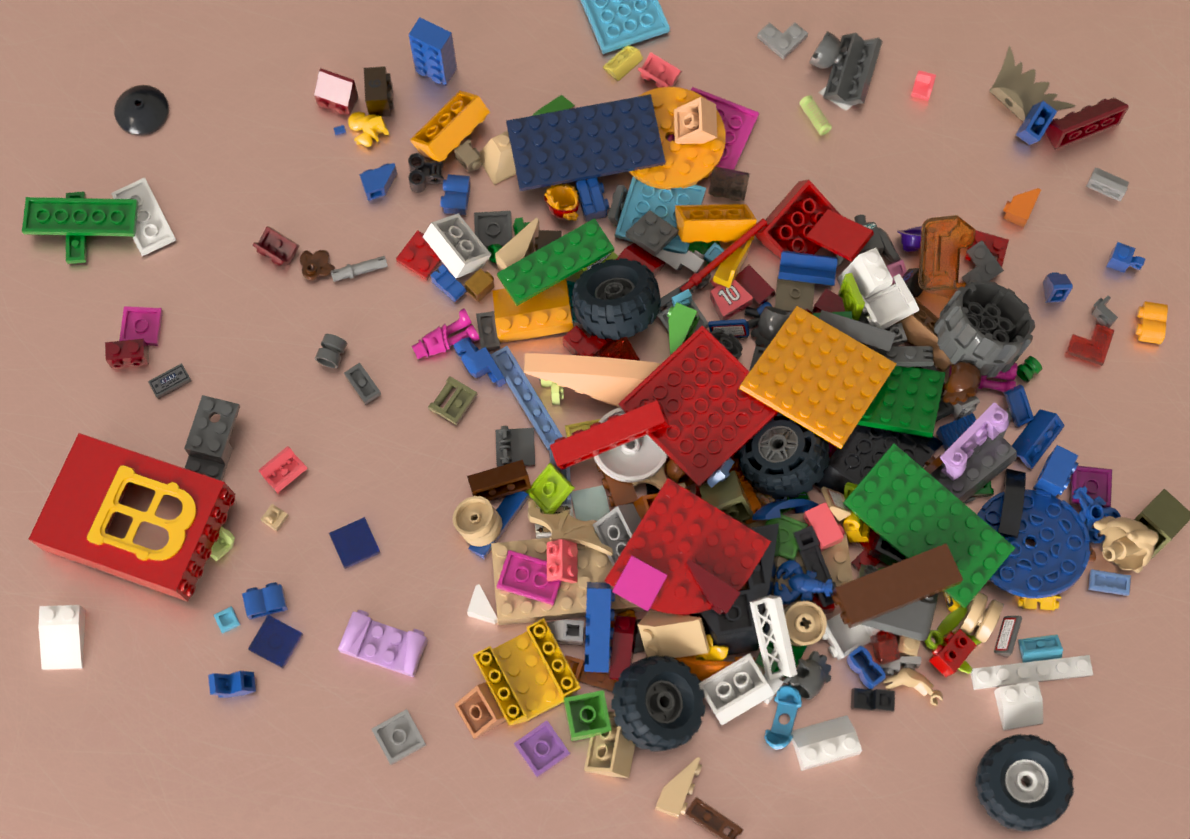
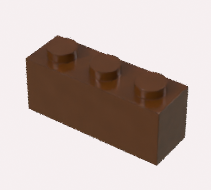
[467,460,531,501]

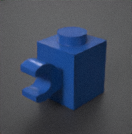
[1106,242,1145,273]

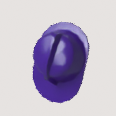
[897,226,939,251]

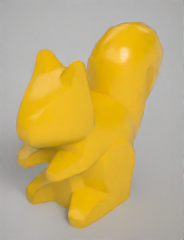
[348,111,390,147]

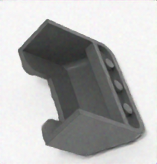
[857,564,938,641]

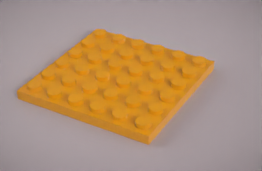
[739,306,896,449]

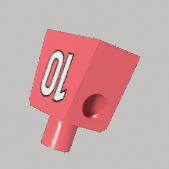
[710,278,753,320]

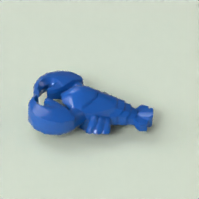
[1072,486,1121,544]
[773,560,834,605]

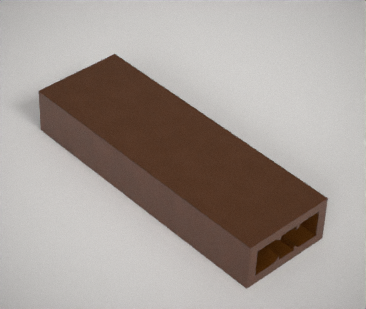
[832,543,963,628]

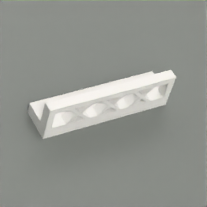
[750,595,797,680]

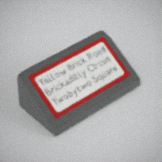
[994,616,1022,657]

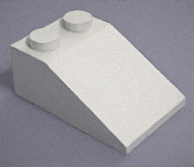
[39,605,86,670]

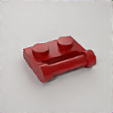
[964,229,1009,267]

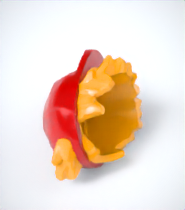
[544,184,579,221]

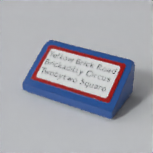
[708,319,749,338]

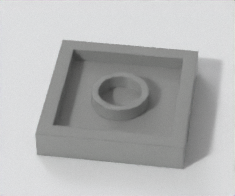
[372,709,426,765]

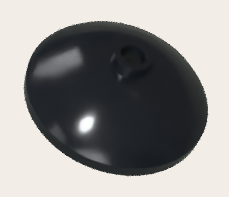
[114,85,169,136]

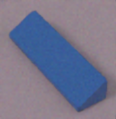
[468,491,529,559]

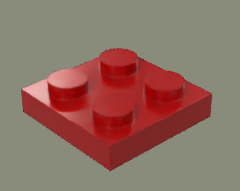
[396,230,442,281]

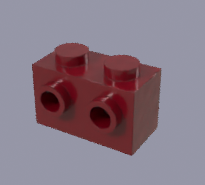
[105,339,149,368]

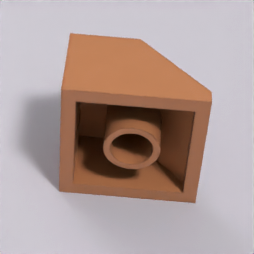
[455,682,506,739]

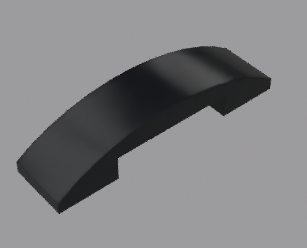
[998,468,1026,538]
[793,526,837,607]

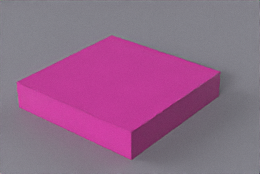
[119,306,163,346]
[612,556,667,611]

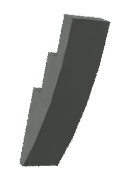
[819,310,896,352]

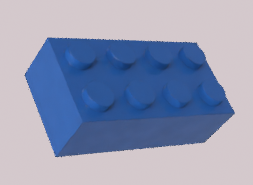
[408,17,457,85]

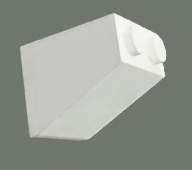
[837,248,893,299]

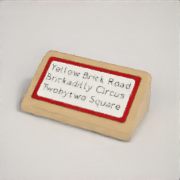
[821,487,851,521]

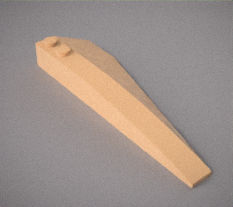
[524,353,662,407]

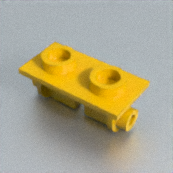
[1018,594,1061,610]

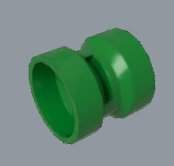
[1017,356,1042,382]

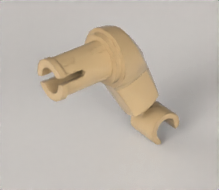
[883,668,943,706]

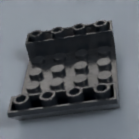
[814,425,943,531]

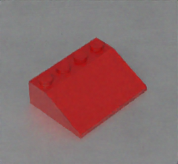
[755,179,841,259]

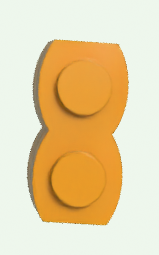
[1135,301,1168,344]

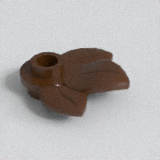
[300,250,335,280]

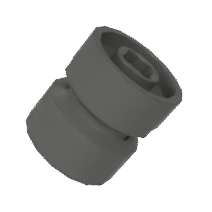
[315,334,347,368]

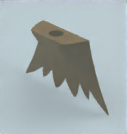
[990,46,1076,121]

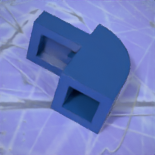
[208,671,256,698]

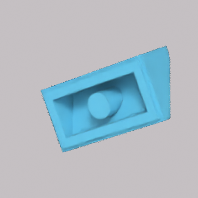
[1018,635,1063,663]

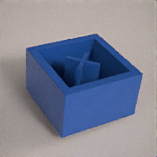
[1033,445,1079,497]

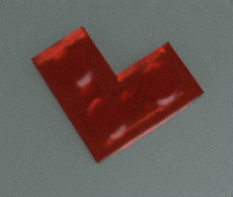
[1066,324,1115,366]

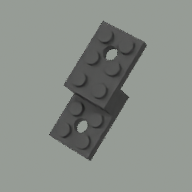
[184,395,240,481]

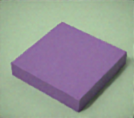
[514,720,570,777]

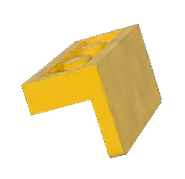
[712,240,752,288]

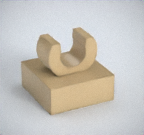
[261,504,289,532]

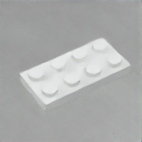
[111,178,176,256]

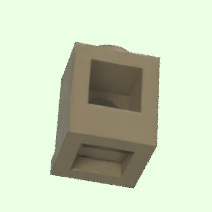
[455,139,482,173]

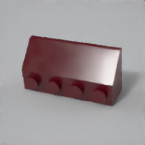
[1045,98,1129,150]

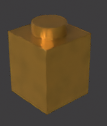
[464,268,494,302]

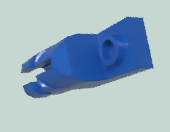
[454,337,506,387]

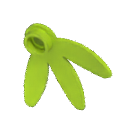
[924,607,981,673]

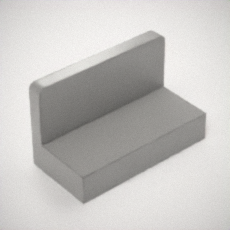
[1086,168,1129,201]

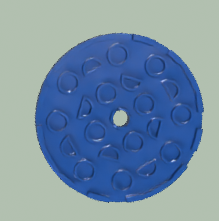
[977,489,1090,598]

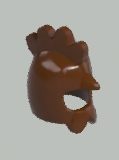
[943,362,981,405]

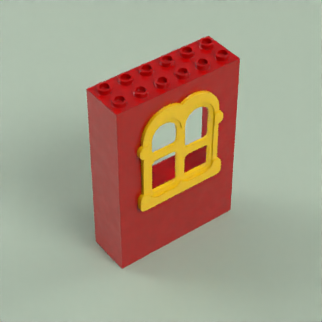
[28,433,235,601]

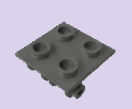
[495,426,535,467]

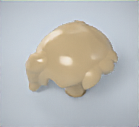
[1094,516,1158,573]

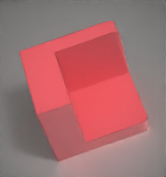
[911,71,936,101]

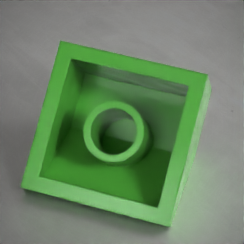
[564,690,612,741]

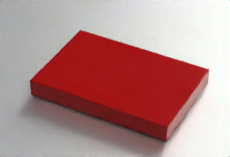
[806,209,874,262]

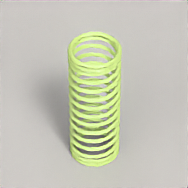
[799,96,832,135]

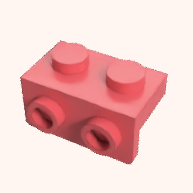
[638,52,682,88]
[259,446,308,493]
[547,539,578,583]

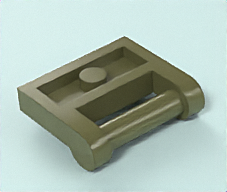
[428,376,477,425]

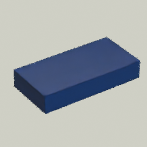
[1004,385,1034,427]

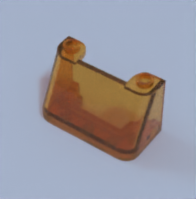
[918,215,975,299]

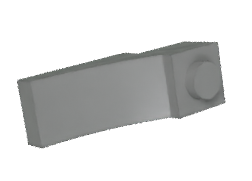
[656,249,707,273]

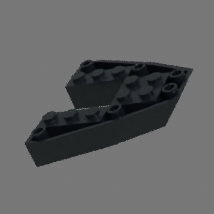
[689,523,780,655]

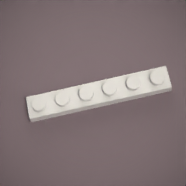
[971,655,1093,690]

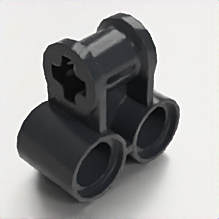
[408,153,444,193]

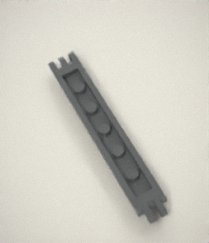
[867,346,934,366]

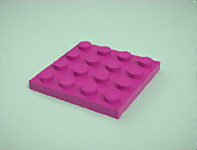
[667,87,759,176]

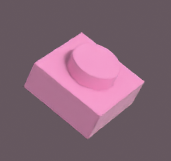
[886,260,907,284]

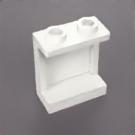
[862,273,919,329]
[822,612,883,660]

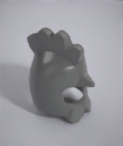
[751,306,793,348]
[783,651,831,700]

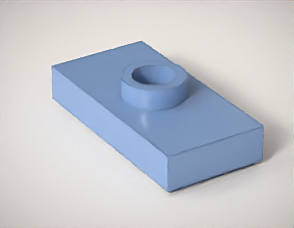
[707,458,734,488]
[1088,569,1131,596]

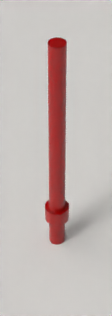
[679,218,767,293]

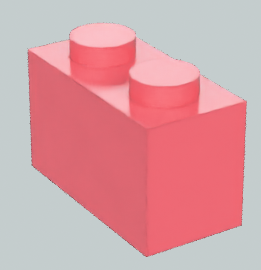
[803,502,845,551]

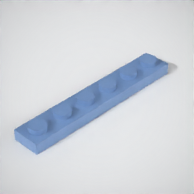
[491,346,563,450]

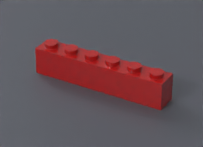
[550,400,669,470]

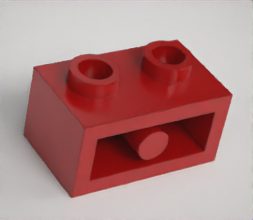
[929,629,977,677]

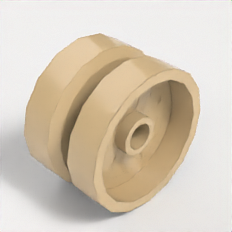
[453,496,503,547]
[959,592,1004,643]
[783,601,827,646]

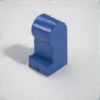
[430,264,466,302]

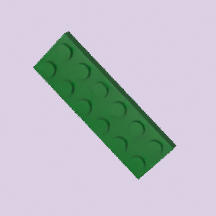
[22,197,139,236]
[497,218,614,306]

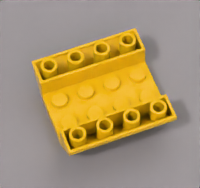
[473,618,581,726]

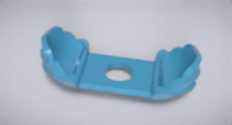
[765,685,802,750]

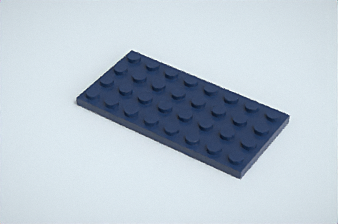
[506,94,665,191]

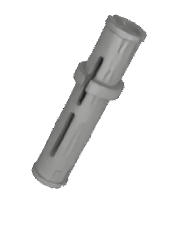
[331,255,388,282]

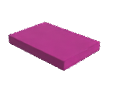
[497,550,561,605]

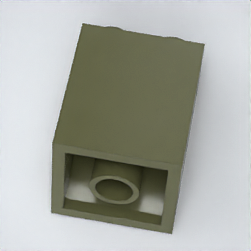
[699,471,754,523]
[1134,488,1190,559]

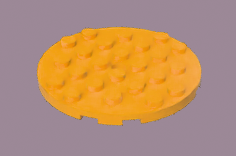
[629,87,726,190]

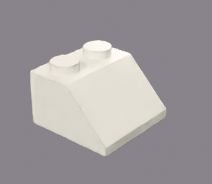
[994,680,1043,731]

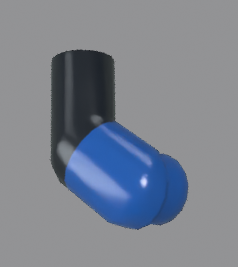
[744,302,772,318]

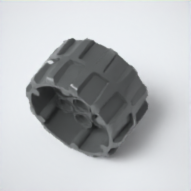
[934,280,1035,378]

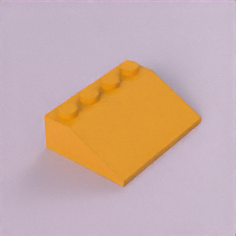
[492,279,574,344]

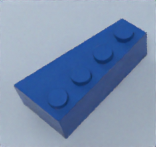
[584,582,615,672]

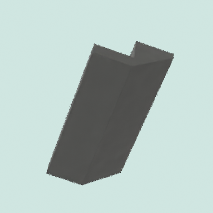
[823,33,883,106]

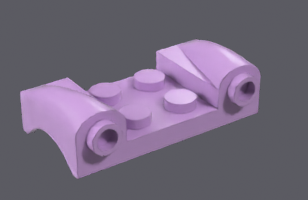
[940,402,1009,481]
[338,610,428,678]

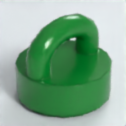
[488,244,502,263]

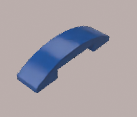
[752,499,819,520]

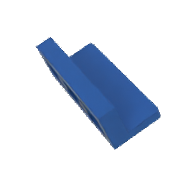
[778,251,838,286]
[1012,409,1065,469]

